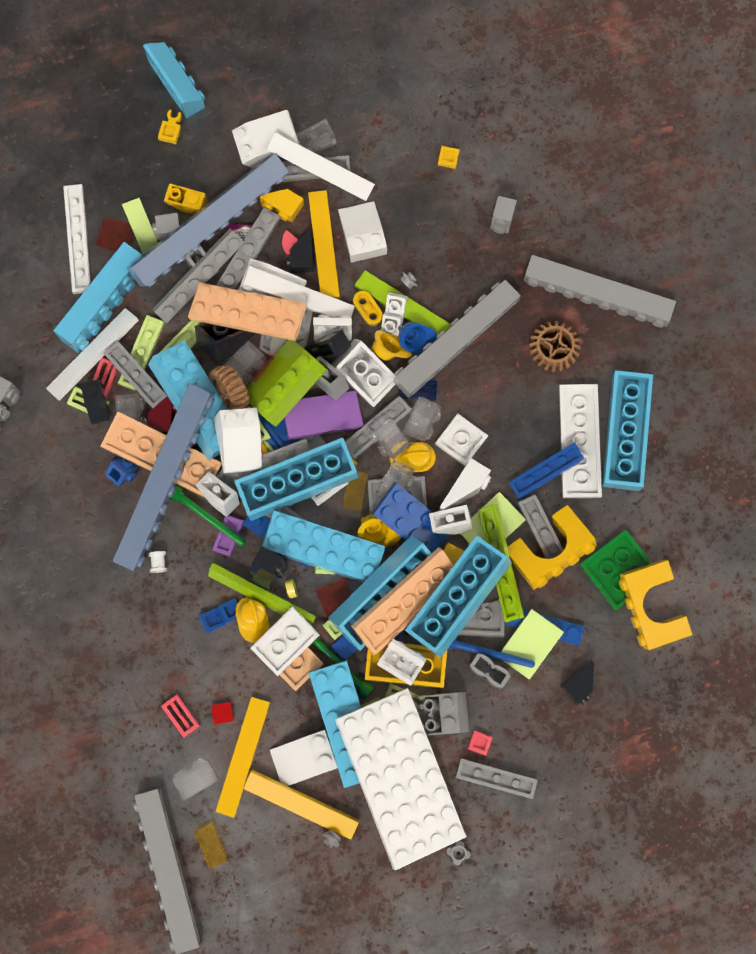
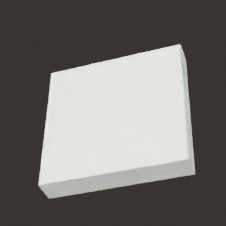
[435,413,488,467]

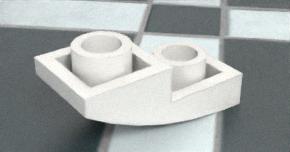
[381,292,408,336]

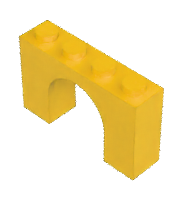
[508,505,597,590]
[619,560,692,650]

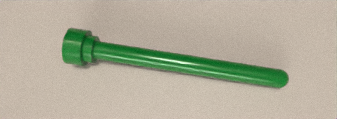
[169,485,246,546]
[312,637,375,699]

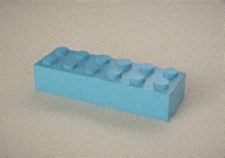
[53,242,142,354]
[148,341,228,461]
[602,370,653,491]
[235,437,359,521]
[262,511,385,583]
[328,536,432,651]
[405,536,512,658]
[309,660,361,788]

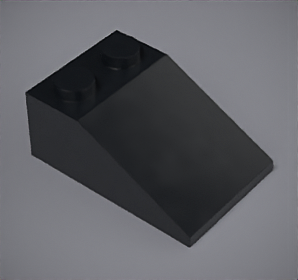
[195,322,256,363]

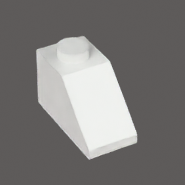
[196,472,240,517]
[429,505,473,535]

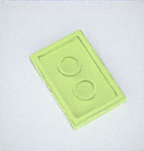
[460,492,526,545]
[500,609,564,680]

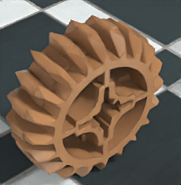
[529,321,581,372]
[208,365,249,410]

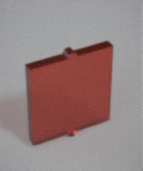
[96,217,134,251]
[250,355,274,382]
[316,578,352,620]

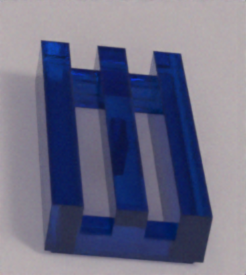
[398,381,437,401]

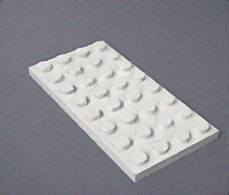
[335,688,466,870]

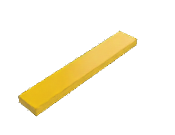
[308,190,340,299]
[215,697,270,818]
[243,770,360,839]

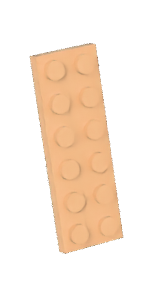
[188,283,307,341]
[100,412,222,498]
[351,547,453,655]

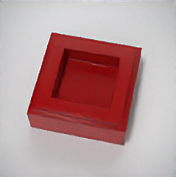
[211,702,234,725]

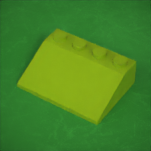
[246,340,327,427]

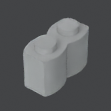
[469,654,511,689]

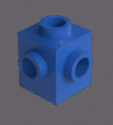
[105,456,139,487]

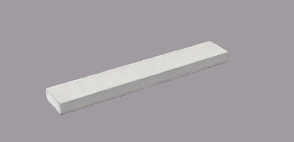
[266,132,375,201]
[63,184,91,294]
[242,266,355,318]
[46,308,139,401]

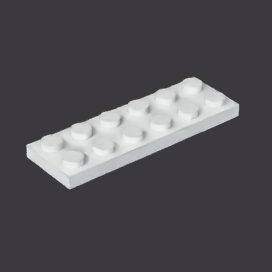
[559,384,602,498]

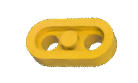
[353,291,382,326]

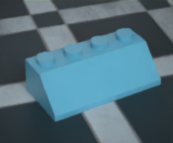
[143,42,205,119]

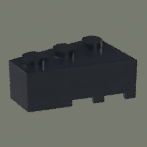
[249,546,287,592]

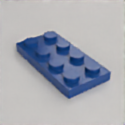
[371,482,449,553]

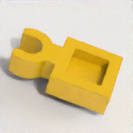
[158,110,182,144]

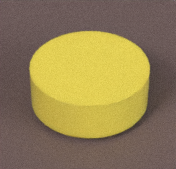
[285,578,298,599]

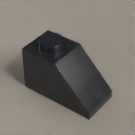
[286,231,314,273]
[304,329,351,360]
[81,379,111,425]
[561,660,594,705]

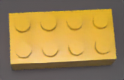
[365,642,447,688]

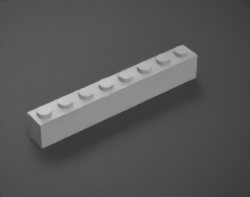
[524,255,676,327]
[394,280,521,398]
[133,789,201,954]

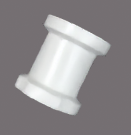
[149,551,167,573]

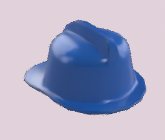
[398,322,437,355]

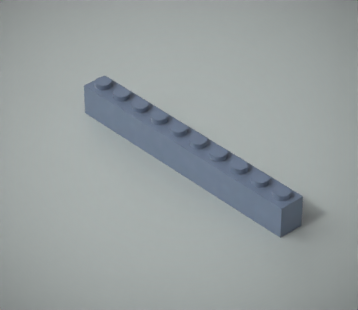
[127,153,289,287]
[113,384,215,571]

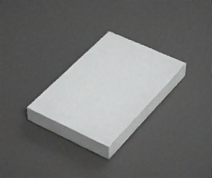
[251,607,320,676]

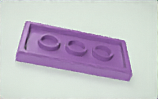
[284,391,363,440]

